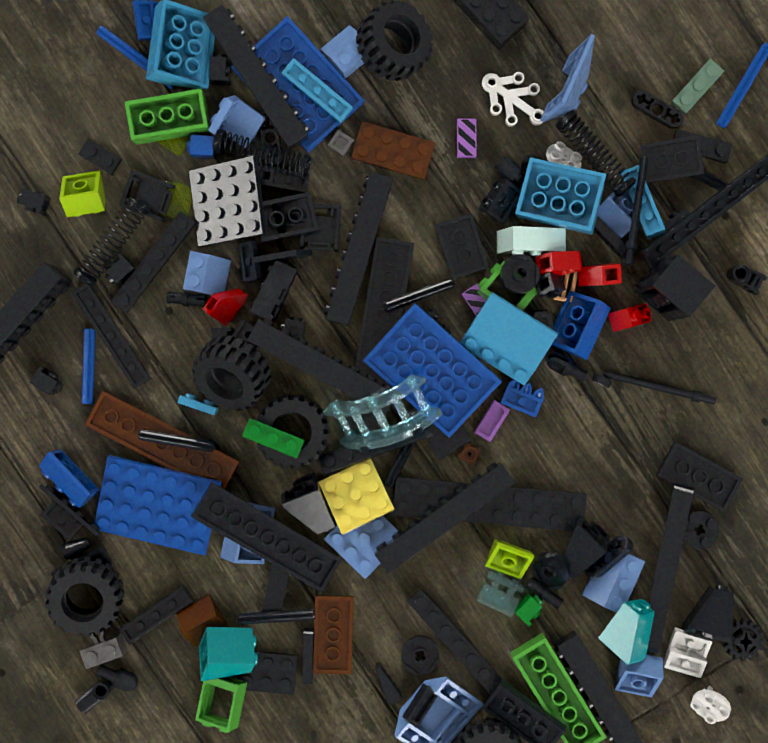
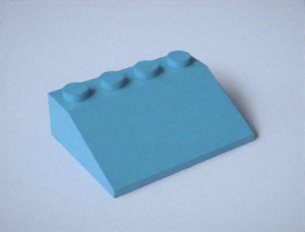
[146,0,215,90]
[515,157,607,235]
[460,292,558,386]

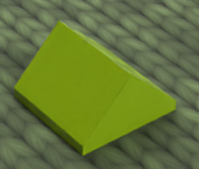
[485,538,534,579]

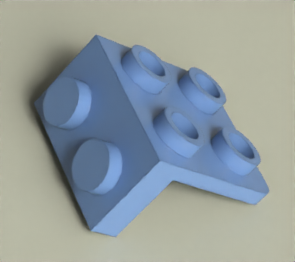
[208,95,265,148]

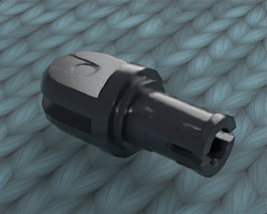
[547,353,588,382]
[95,664,138,692]

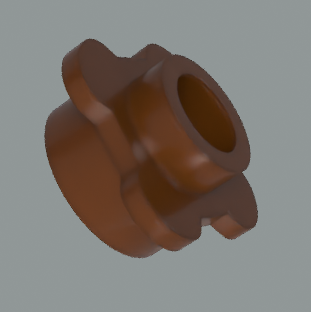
[458,443,481,465]

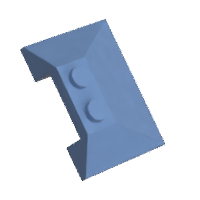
[540,34,595,122]
[395,676,484,743]

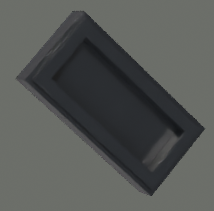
[402,683,438,727]

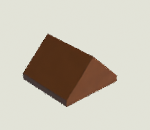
[176,594,228,647]

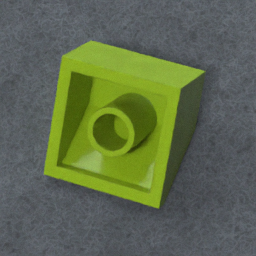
[59,170,106,217]

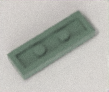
[670,58,724,115]

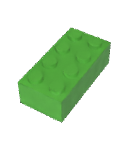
[125,89,210,145]

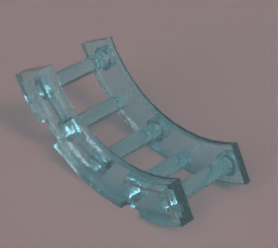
[323,374,443,450]

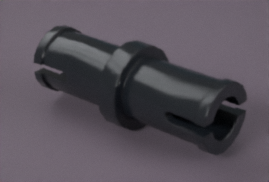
[166,291,207,307]
[525,577,564,609]

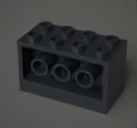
[634,254,715,321]

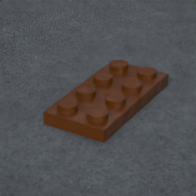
[351,121,435,180]
[313,595,354,674]

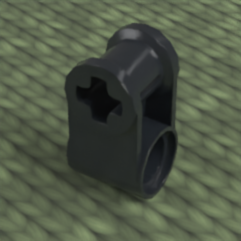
[726,265,767,295]

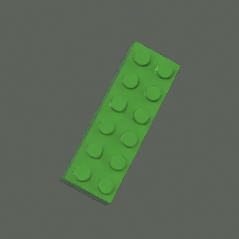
[510,633,607,743]

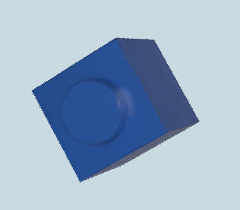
[187,135,216,159]

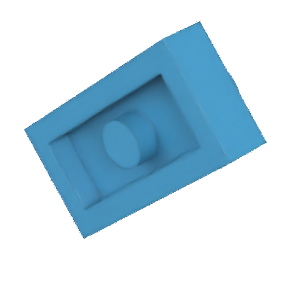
[177,393,219,415]

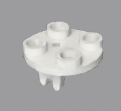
[546,141,582,168]
[690,686,731,724]

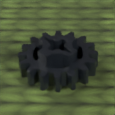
[722,618,765,662]

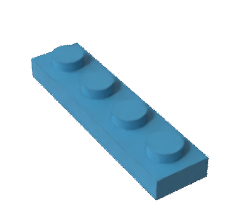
[281,58,353,123]
[621,165,666,239]

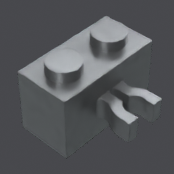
[79,628,128,669]

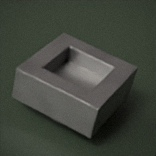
[328,129,354,157]

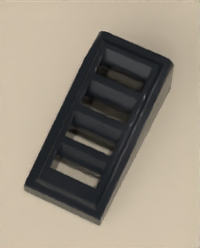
[375,662,403,705]

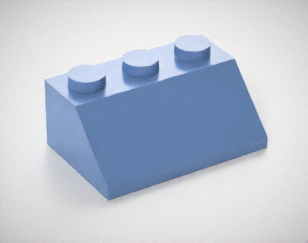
[220,502,275,564]
[582,548,645,613]

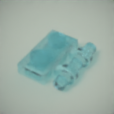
[476,571,525,617]

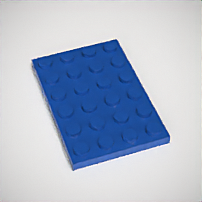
[231,16,365,154]
[363,303,502,438]
[94,455,222,555]

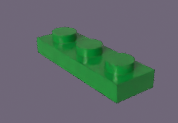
[242,418,305,458]

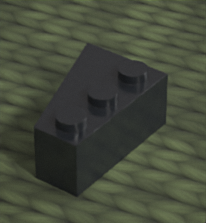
[250,260,298,323]

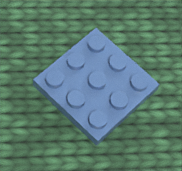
[324,516,399,579]

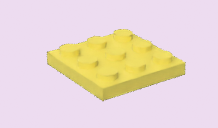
[319,459,395,535]

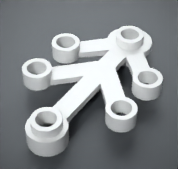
[482,72,544,127]

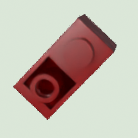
[535,251,582,276]
[577,263,622,286]
[203,288,249,326]
[608,303,652,332]

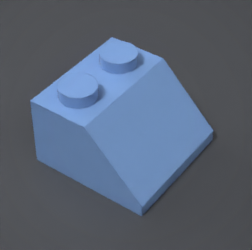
[320,25,364,79]
[598,184,640,239]
[183,251,231,296]
[614,654,664,698]

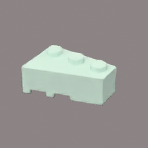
[497,226,566,256]

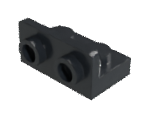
[478,178,521,224]

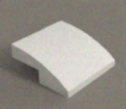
[663,627,713,678]

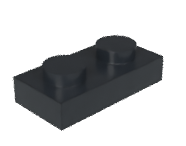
[78,138,122,175]

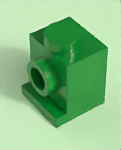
[513,593,544,627]

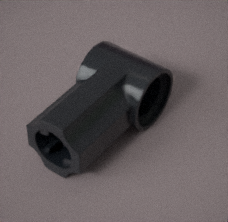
[75,678,114,714]

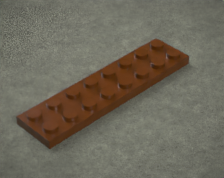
[85,391,240,489]

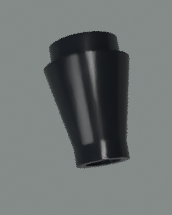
[60,537,91,560]

